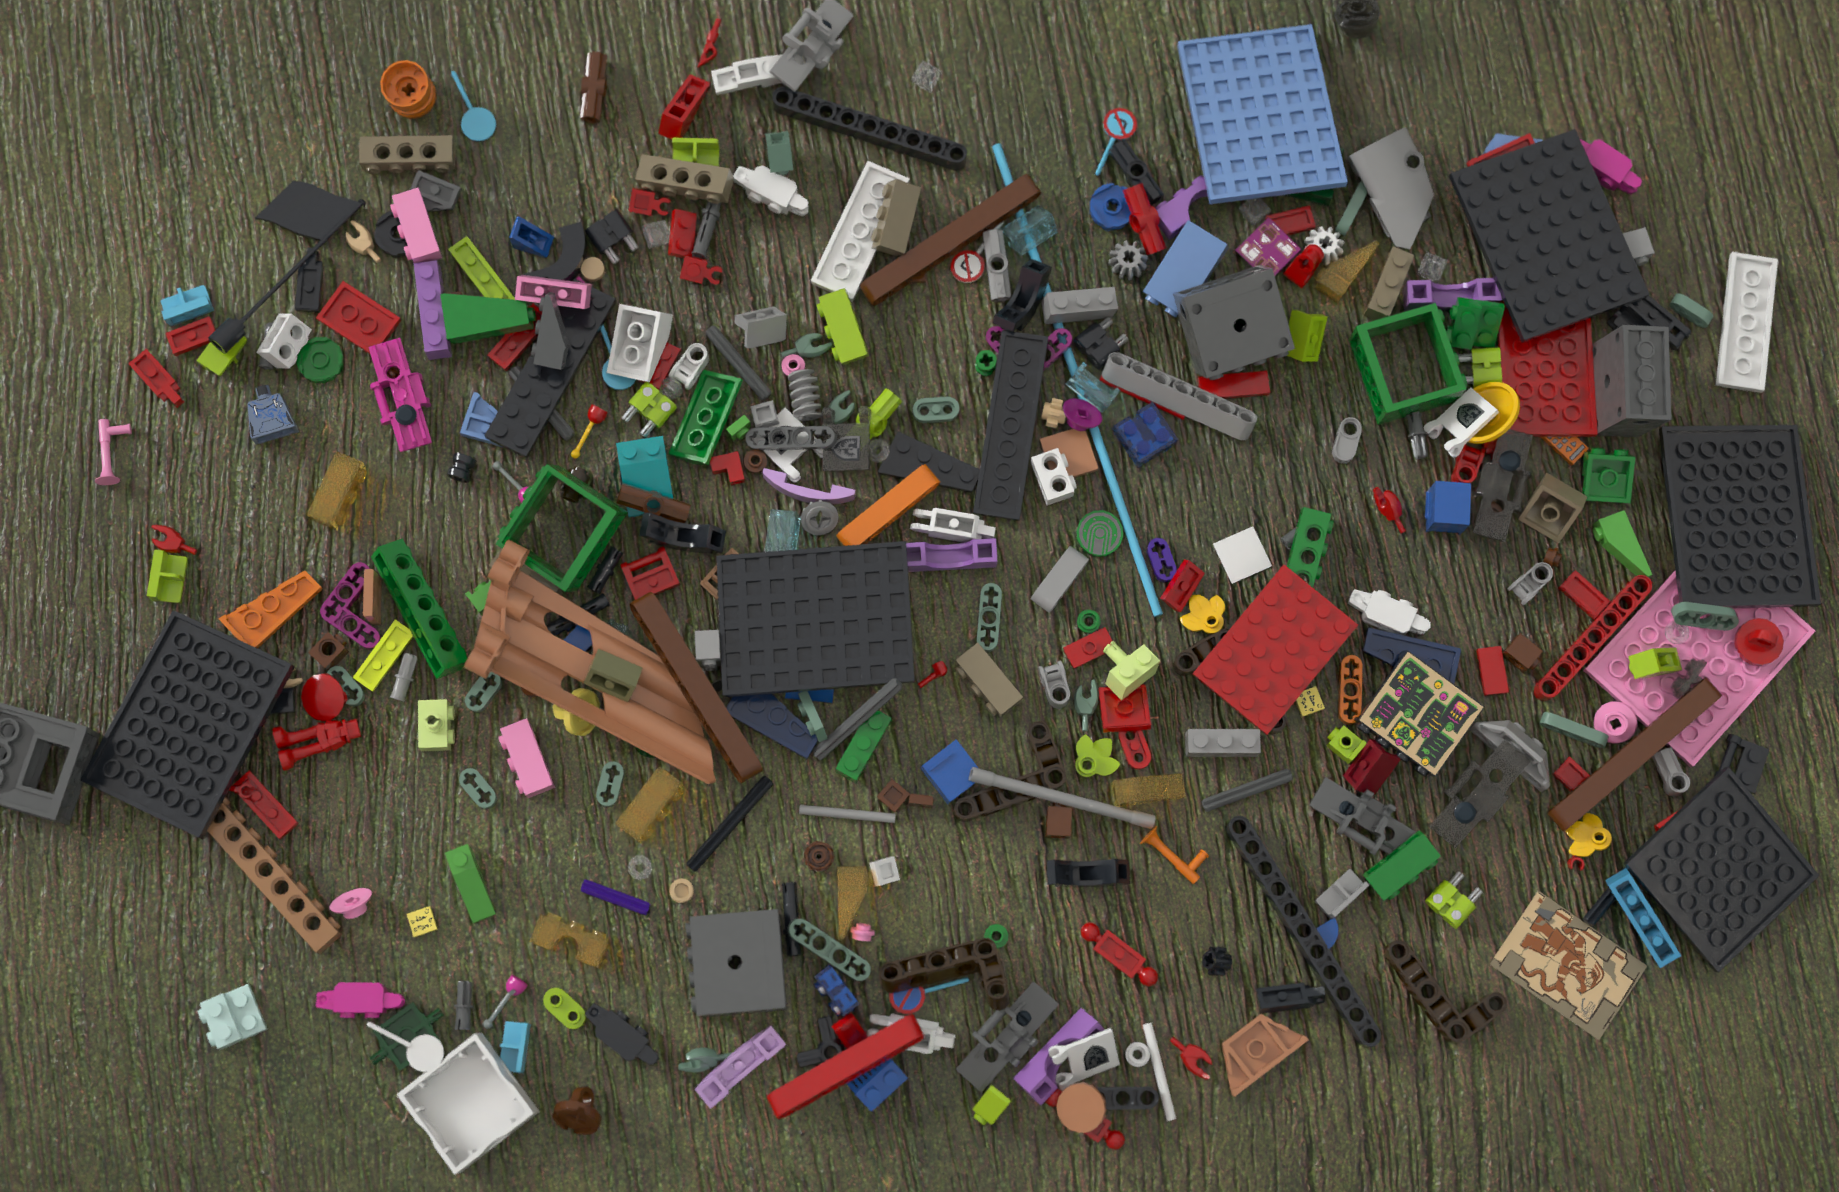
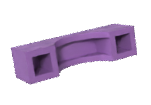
[1155,175,1208,240]
[414,260,452,360]
[1402,278,1502,311]
[907,538,997,572]
[1013,1008,1104,1105]

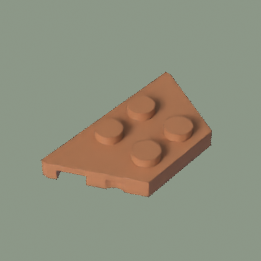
[1221,1014,1308,1097]

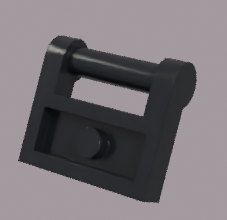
[1714,734,1770,794]

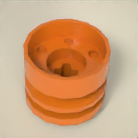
[380,60,436,119]

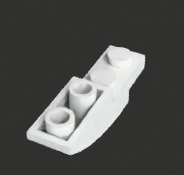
[711,55,804,95]

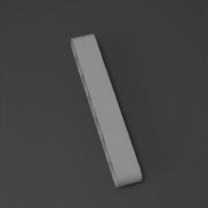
[1102,352,1257,440]

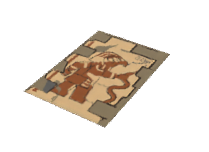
[1490,890,1647,1040]

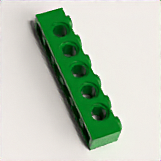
[1287,507,1334,591]
[371,538,468,679]

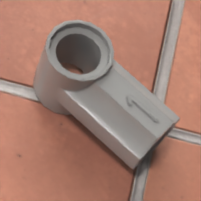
[1652,747,1690,797]

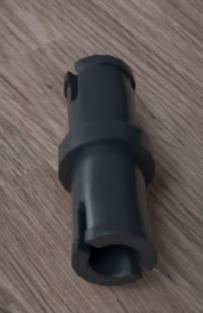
[587,546,624,594]

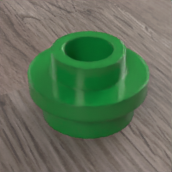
[1077,610,1101,633]
[984,924,1008,949]

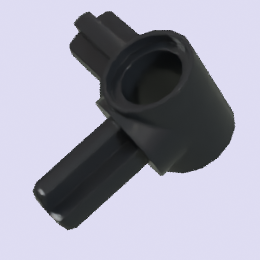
[797,1016,845,1067]

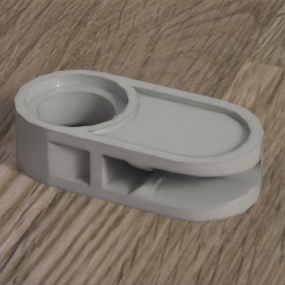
[1332,417,1362,464]

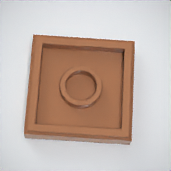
[1039,429,1098,484]
[363,569,382,625]

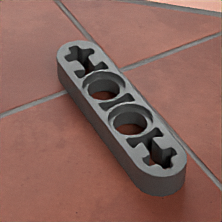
[746,426,837,450]

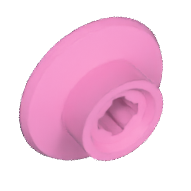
[1593,701,1637,744]
[330,888,372,919]

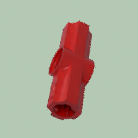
[1123,183,1166,255]

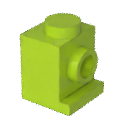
[1326,725,1366,764]

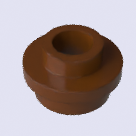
[744,449,767,473]
[1543,547,1562,569]

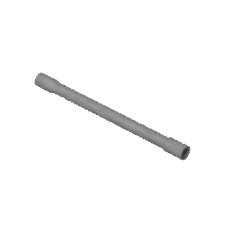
[969,767,1155,829]

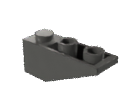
[531,292,569,370]

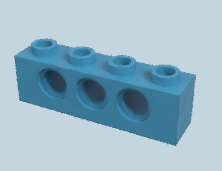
[1605,868,1681,968]

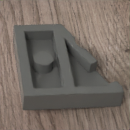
[410,170,462,212]

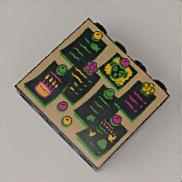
[1353,650,1485,777]

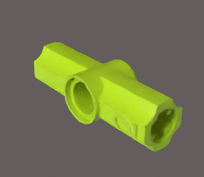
[846,389,902,450]

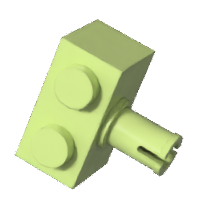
[1103,641,1160,700]
[418,699,455,751]

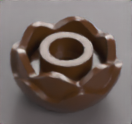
[804,841,834,872]

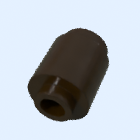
[560,466,590,503]

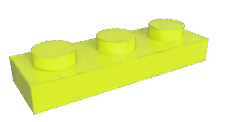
[353,620,414,692]

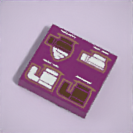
[1236,217,1301,276]

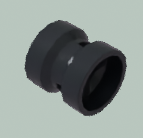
[447,452,477,483]

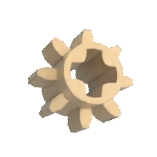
[1041,398,1066,428]

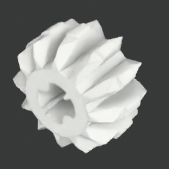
[1304,226,1344,266]

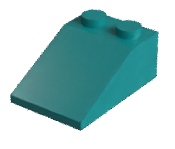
[616,436,674,518]

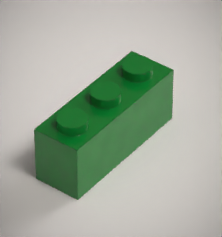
[835,710,892,784]
[1362,830,1441,901]

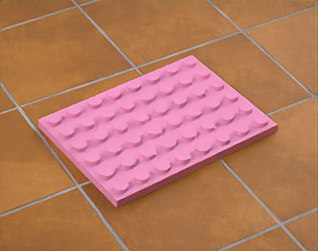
[1583,571,1815,768]

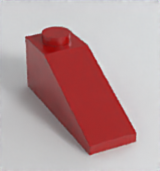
[658,74,710,139]

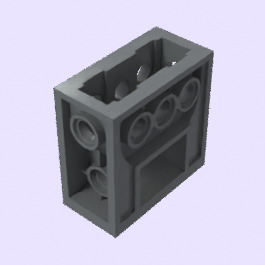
[0,702,100,826]

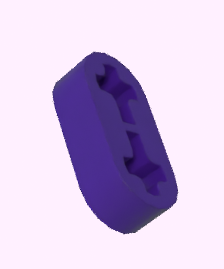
[1147,538,1177,583]

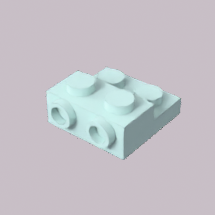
[198,984,267,1049]

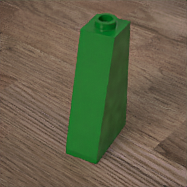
[440,293,536,344]

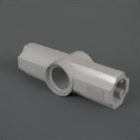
[983,229,1011,302]

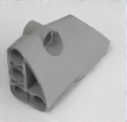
[1346,127,1434,249]

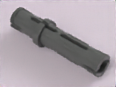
[692,202,722,259]

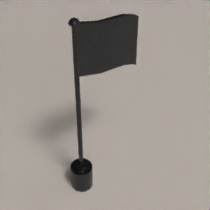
[208,180,366,354]

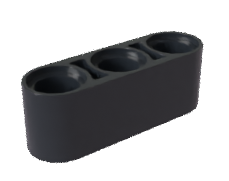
[1097,1087,1159,1110]

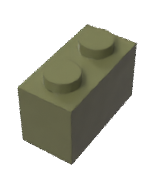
[584,649,643,702]

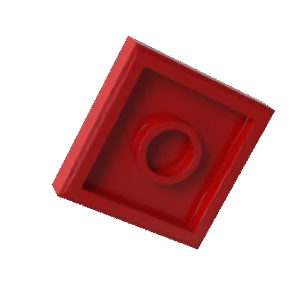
[1098,684,1151,733]

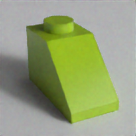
[1628,647,1682,679]
[972,1085,1011,1126]

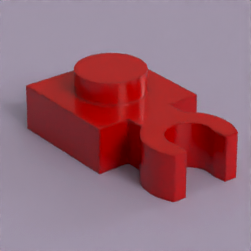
[628,188,670,216]
[680,255,723,284]

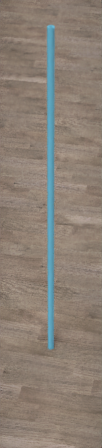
[992,143,1163,617]

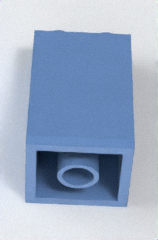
[1143,220,1229,318]

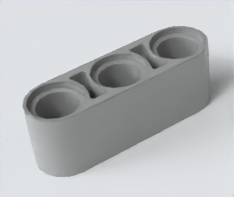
[1030,545,1090,613]

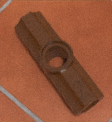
[580,51,608,124]
[616,483,691,523]

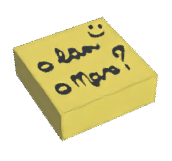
[1295,686,1325,718]
[407,906,438,938]

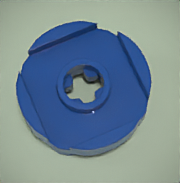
[1089,183,1131,231]

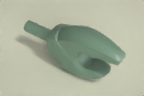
[781,333,833,358]
[822,390,855,427]
[1074,679,1099,732]
[678,1047,732,1072]

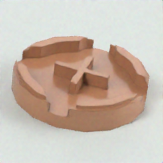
[1056,1082,1106,1133]

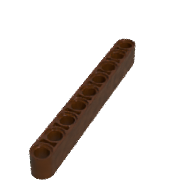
[859,174,1042,306]
[629,592,763,783]
[1547,677,1722,832]

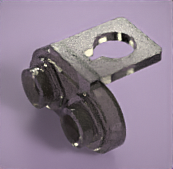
[1670,658,1707,699]

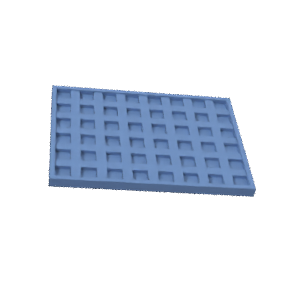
[1177,24,1347,204]

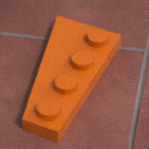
[218,570,323,649]

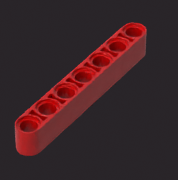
[1534,575,1652,701]
[766,1014,925,1120]

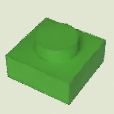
[726,415,751,442]

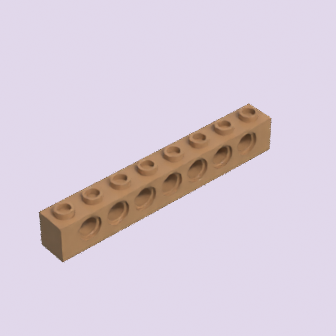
[207,797,343,954]

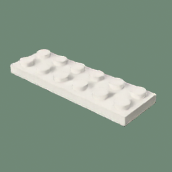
[811,161,910,302]
[1716,252,1778,393]

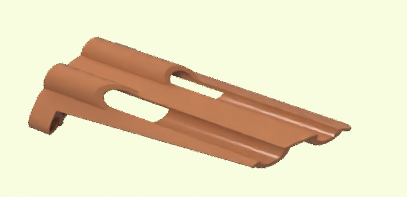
[464,539,716,784]

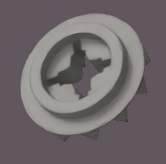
[800,499,838,535]

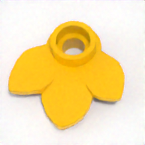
[1180,595,1225,634]
[1565,813,1612,857]

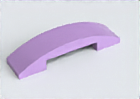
[763,468,855,505]
[694,1025,786,1109]

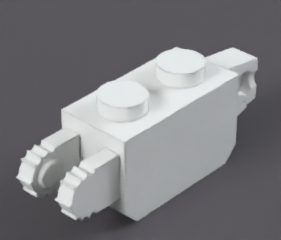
[734,166,809,217]
[910,508,996,543]
[1348,589,1431,635]
[867,1014,955,1054]

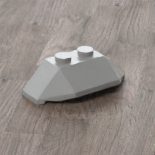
[1469,720,1550,792]

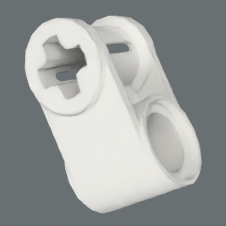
[669,343,709,390]

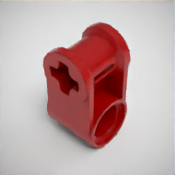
[1283,244,1324,289]
[1451,443,1485,484]

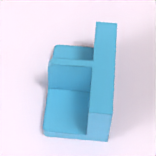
[161,285,214,326]
[500,1021,531,1073]

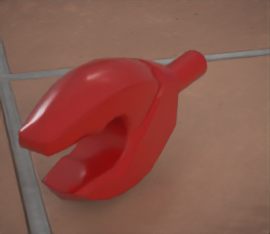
[1373,487,1406,533]
[151,525,197,555]
[1169,1037,1212,1080]

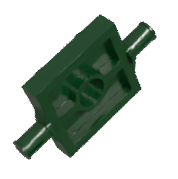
[369,1002,444,1071]

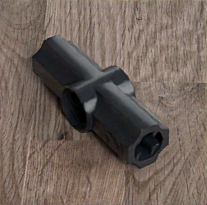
[1109,140,1164,206]

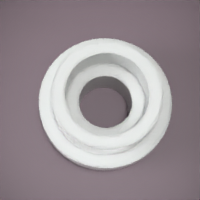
[1125,1042,1150,1067]

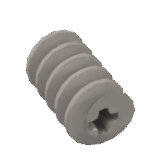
[788,369,822,421]

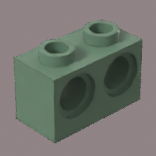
[765,131,793,175]

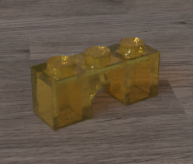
[529,912,611,969]

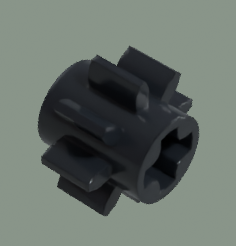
[1202,946,1232,976]

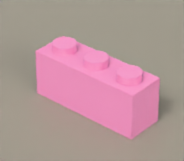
[390,188,442,263]
[515,275,592,309]
[499,718,555,798]

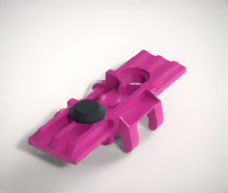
[368,338,432,452]

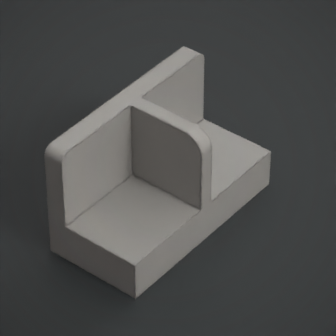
[735,306,787,349]
[1314,869,1369,919]

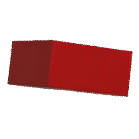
[710,451,745,486]

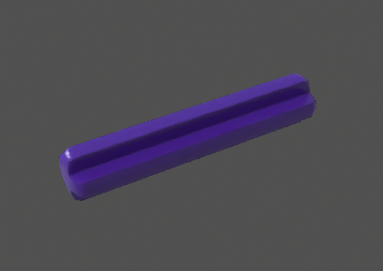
[581,880,650,915]

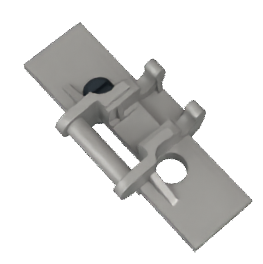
[770,0,854,92]

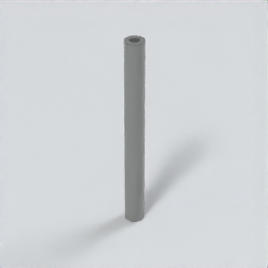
[799,805,896,823]

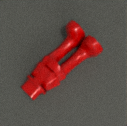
[272,719,361,771]

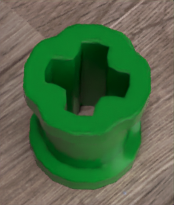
[975,350,997,376]

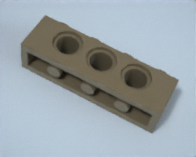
[359,135,456,174]
[635,154,734,204]

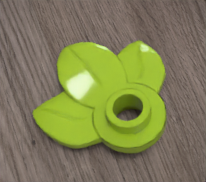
[1075,735,1120,777]

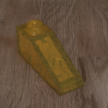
[1315,241,1379,304]
[1111,773,1186,807]
[838,866,872,942]

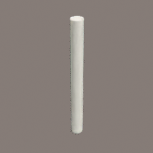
[1143,1023,1176,1121]

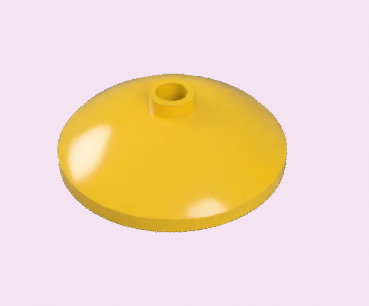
[1468,382,1520,444]

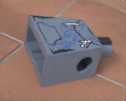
[247,385,299,445]

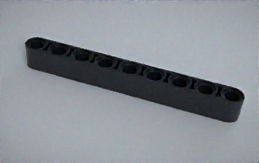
[772,87,967,171]

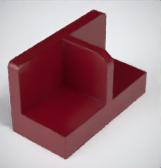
[1343,739,1401,795]

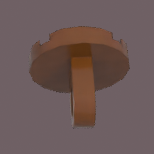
[552,1086,602,1135]

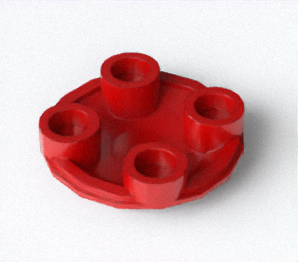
[301,673,348,721]

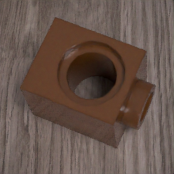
[308,632,349,671]
[1502,633,1543,673]
[1045,803,1072,839]

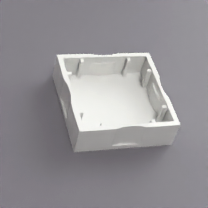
[397,1033,540,1175]

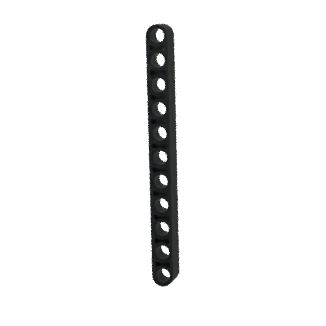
[1226,816,1381,1048]

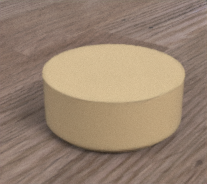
[581,257,605,282]
[669,879,694,903]

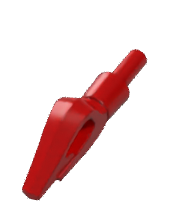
[697,18,722,68]

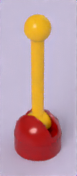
[571,404,608,459]

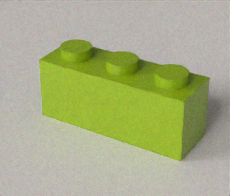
[816,288,869,365]

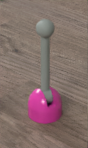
[493,461,528,503]
[483,974,528,1029]

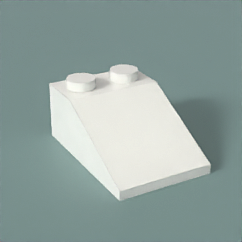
[607,304,673,382]

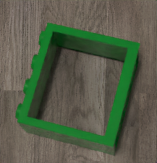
[1348,303,1467,425]
[496,464,628,592]

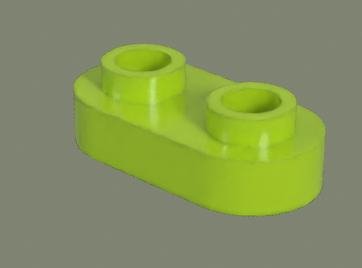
[543,988,587,1029]

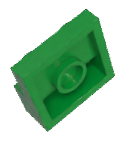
[1446,297,1505,350]
[1582,448,1636,503]

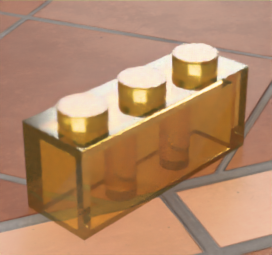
[307,451,367,530]
[615,766,684,843]

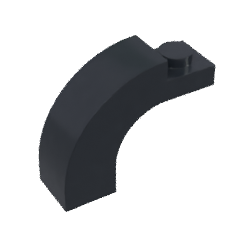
[523,222,587,281]
[993,259,1052,332]
[639,512,726,554]
[1046,859,1130,887]

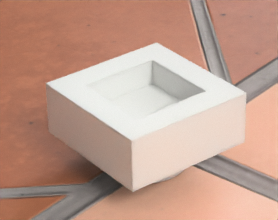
[869,856,900,886]

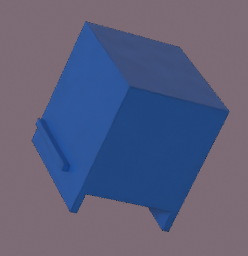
[1425,481,1471,535]
[920,739,978,804]

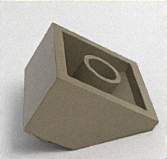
[1518,473,1587,543]

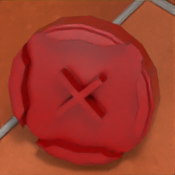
[1734,618,1784,666]

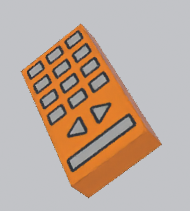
[1541,437,1589,466]

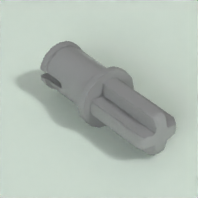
[390,653,418,702]

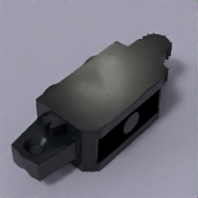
[585,1003,660,1066]

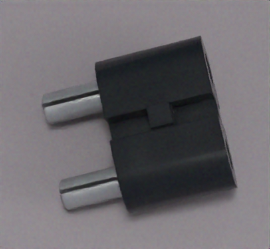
[584,209,638,264]
[1073,317,1128,369]

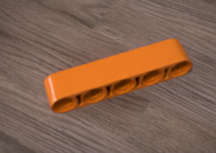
[836,464,940,546]

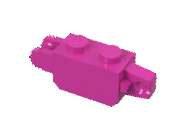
[1580,139,1642,195]
[316,982,406,1018]

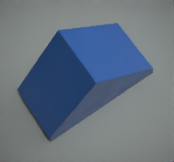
[509,216,554,258]

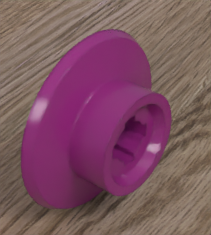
[1063,398,1102,431]

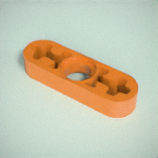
[1338,655,1363,725]

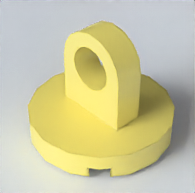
[552,688,600,736]

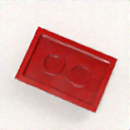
[316,281,402,355]

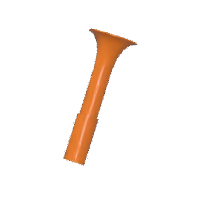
[1140,826,1209,884]

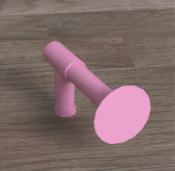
[95,419,132,485]

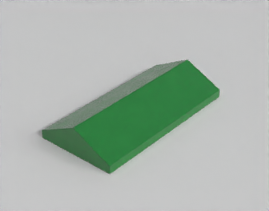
[668,370,743,465]

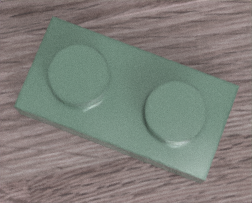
[797,691,828,742]

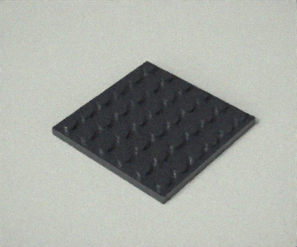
[1623,767,1820,973]

